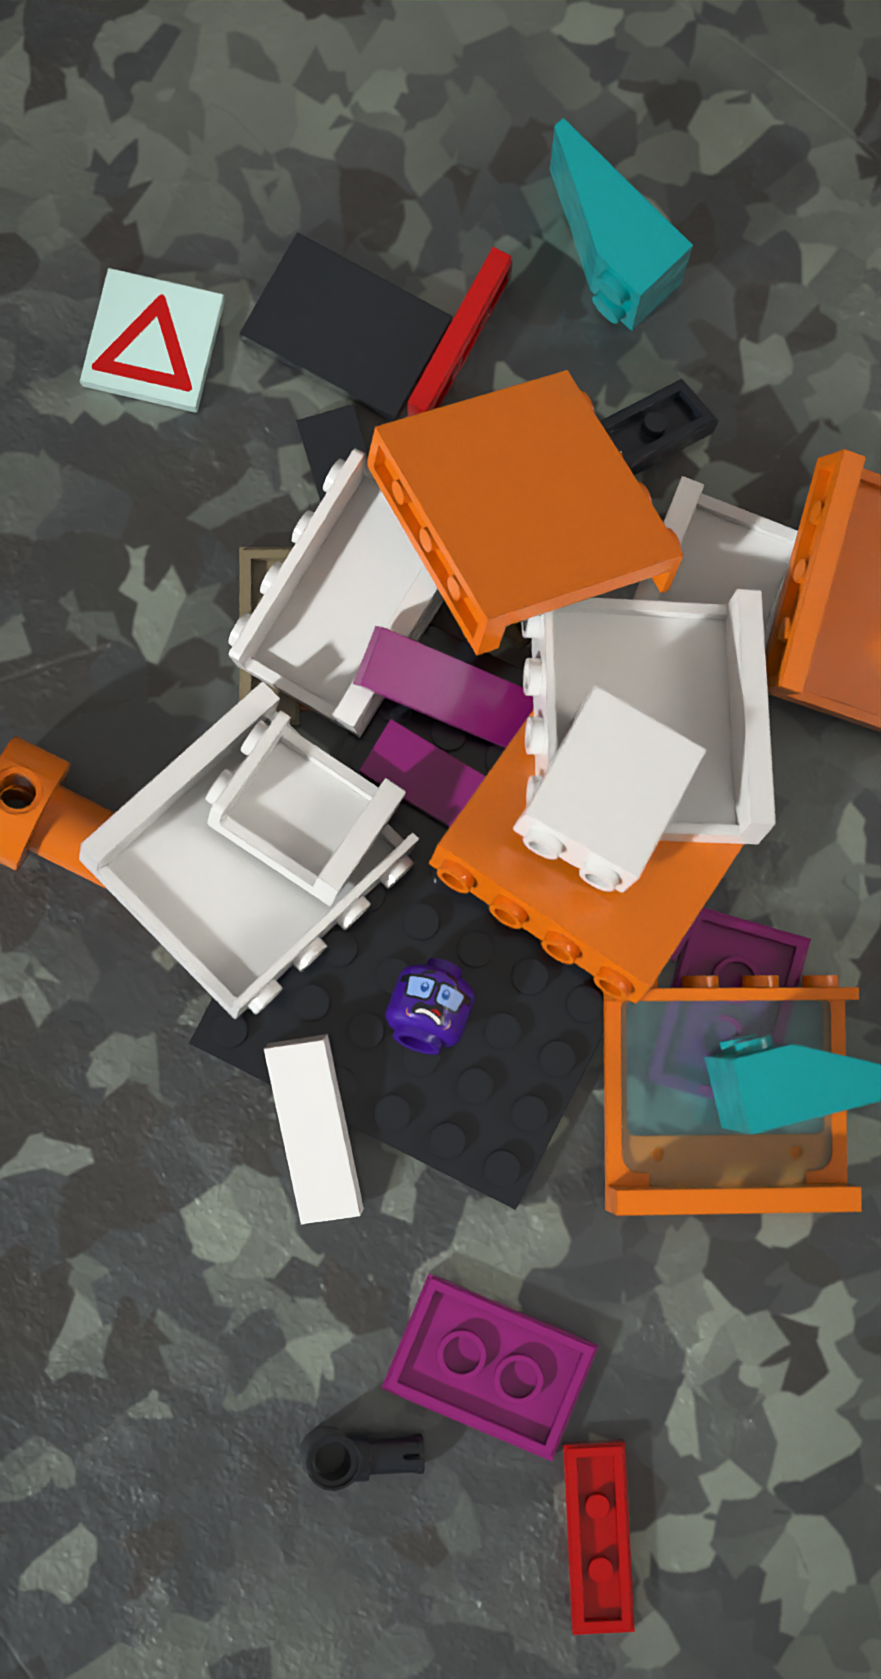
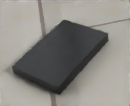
[239,232,453,422]

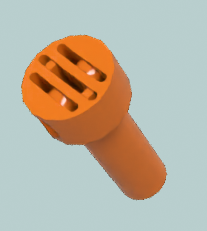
[0,735,115,890]

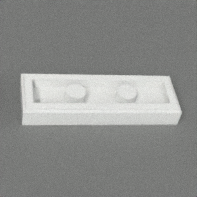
[264,1034,364,1224]

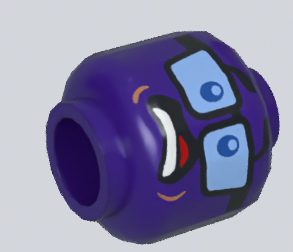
[385,958,475,1055]

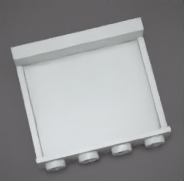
[522,589,776,844]
[79,681,419,1019]

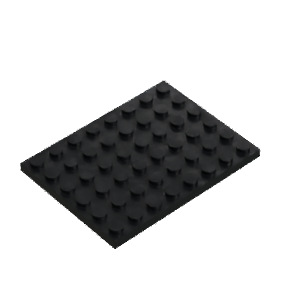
[189,624,604,1210]

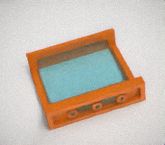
[603,975,862,1216]

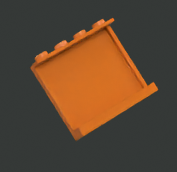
[366,370,684,656]
[765,449,881,732]
[429,709,744,1004]

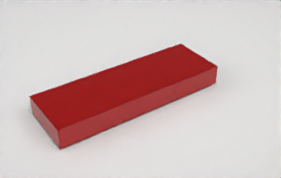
[407,246,513,417]
[563,1439,635,1635]

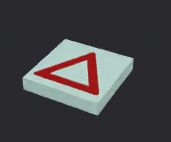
[80,268,225,413]

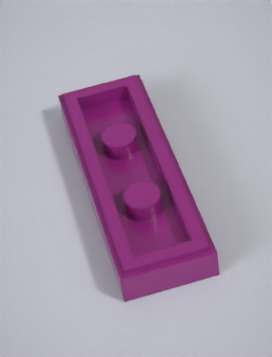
[353,626,534,748]

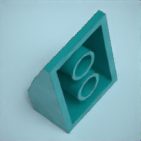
[550,118,693,331]
[704,1033,881,1135]

